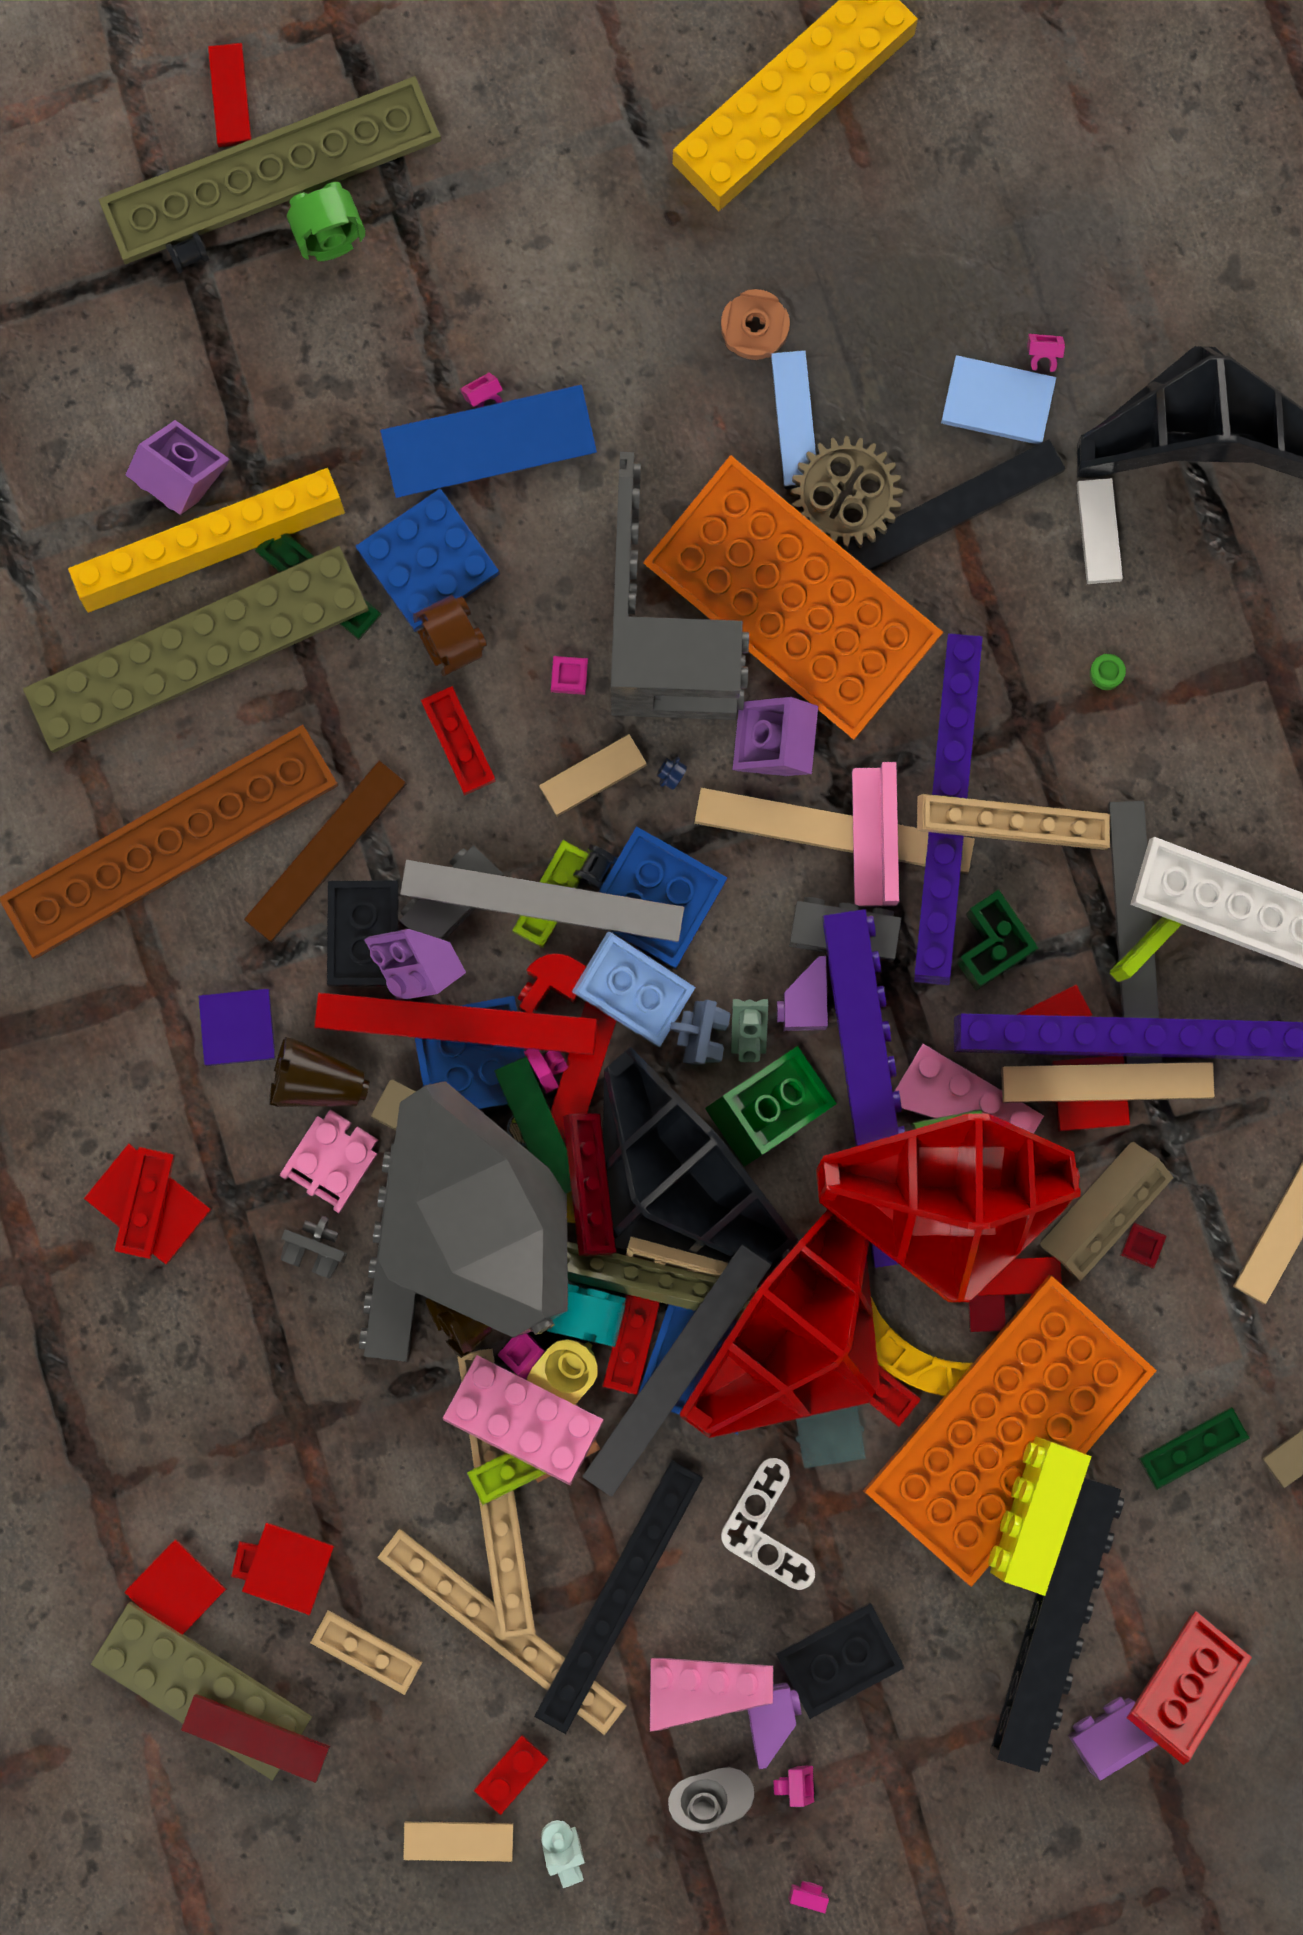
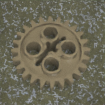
[791,436,903,550]

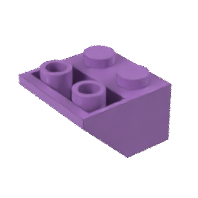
[365,929,466,1000]

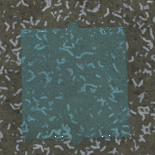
[796,1406,866,1468]

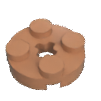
[721,289,790,360]

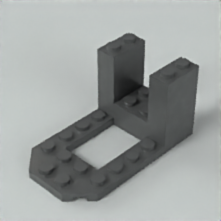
[611,452,749,720]

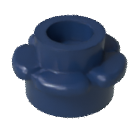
[656,757,687,790]

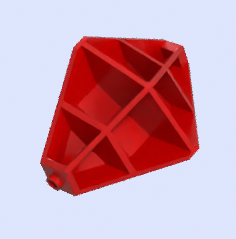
[816,1114,1081,1302]
[680,1209,880,1438]

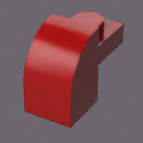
[517,954,586,1013]

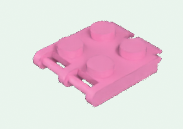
[280,1109,378,1213]

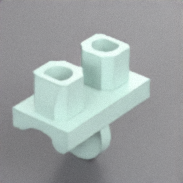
[541,1820,585,1888]

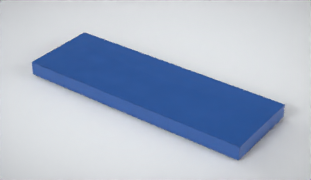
[380,385,597,498]

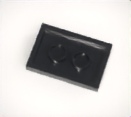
[327,880,399,987]
[775,1603,905,1719]

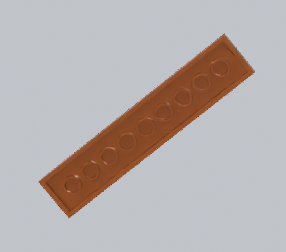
[0,724,338,960]

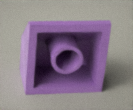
[126,420,230,515]
[733,697,818,776]
[748,1682,801,1769]
[1068,1697,1158,1781]

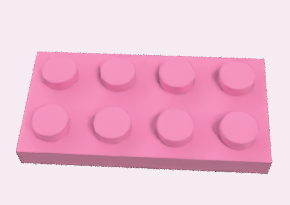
[443,1355,604,1486]

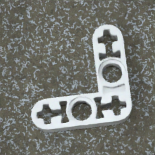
[721,1458,815,1590]

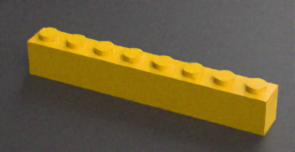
[68,468,345,613]

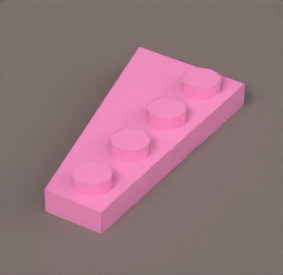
[895,1044,1044,1134]
[650,1658,773,1732]

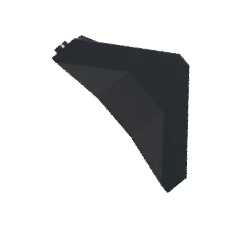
[1077,346,1303,479]
[603,1047,798,1264]

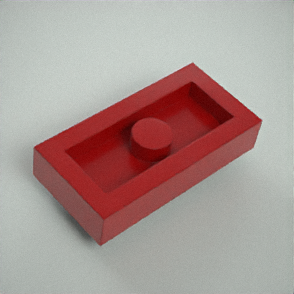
[474,1734,549,1815]

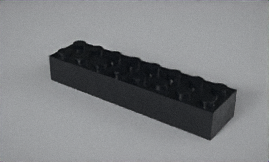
[990,1478,1124,1773]

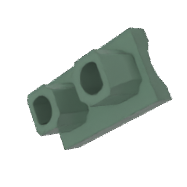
[731,999,768,1062]

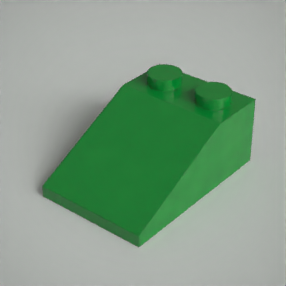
[705,1046,837,1167]

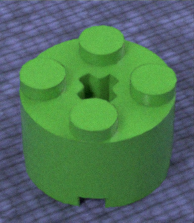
[287,182,365,261]

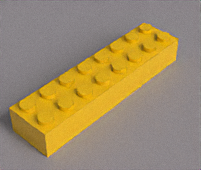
[672,0,918,211]

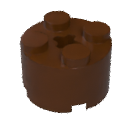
[413,595,487,676]

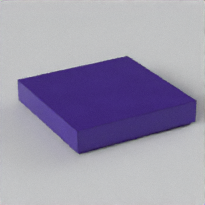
[198,989,276,1066]

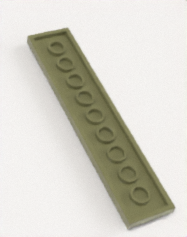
[98,76,441,264]
[23,546,369,753]

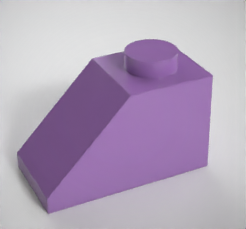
[777,956,828,1031]

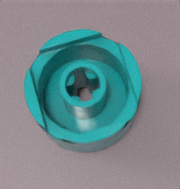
[547,1284,626,1347]

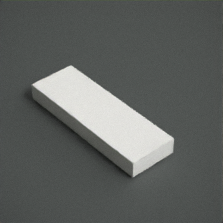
[1077,478,1123,584]

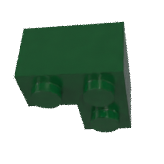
[957,890,1039,991]

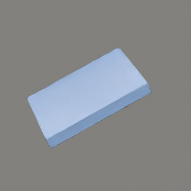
[941,355,1056,445]
[572,932,696,1047]

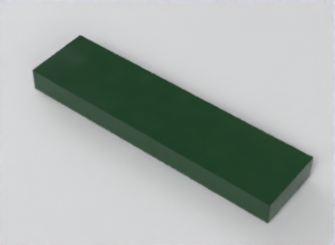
[255,533,382,640]
[494,1056,572,1194]

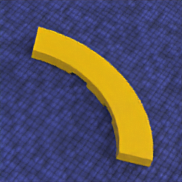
[871,1297,973,1396]

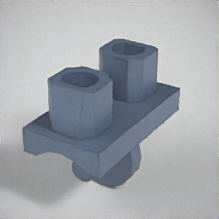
[670,1000,731,1065]

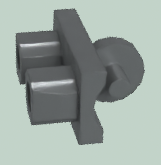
[281,1216,347,1279]

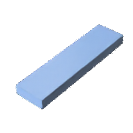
[771,351,816,489]

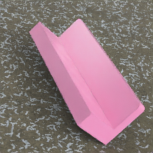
[852,762,899,907]

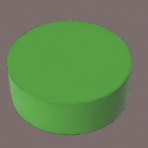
[1090,654,1126,690]

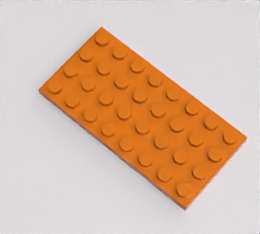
[643,455,944,740]
[863,1275,1157,1587]

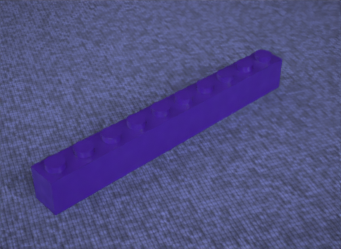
[915,633,983,985]
[822,909,905,1268]
[954,1013,1303,1061]

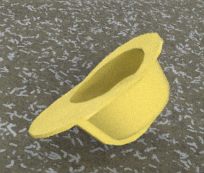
[527,1339,598,1405]

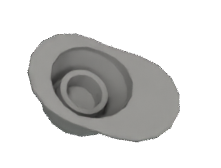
[668,1767,754,1833]

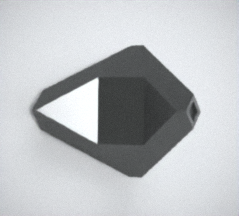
[378,1081,568,1338]

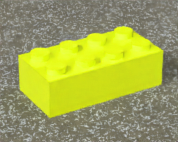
[988,1436,1092,1596]

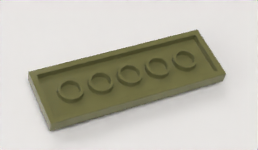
[91,1601,312,1781]

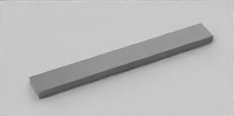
[400,860,684,942]

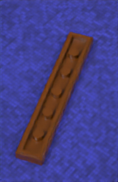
[244,761,407,943]

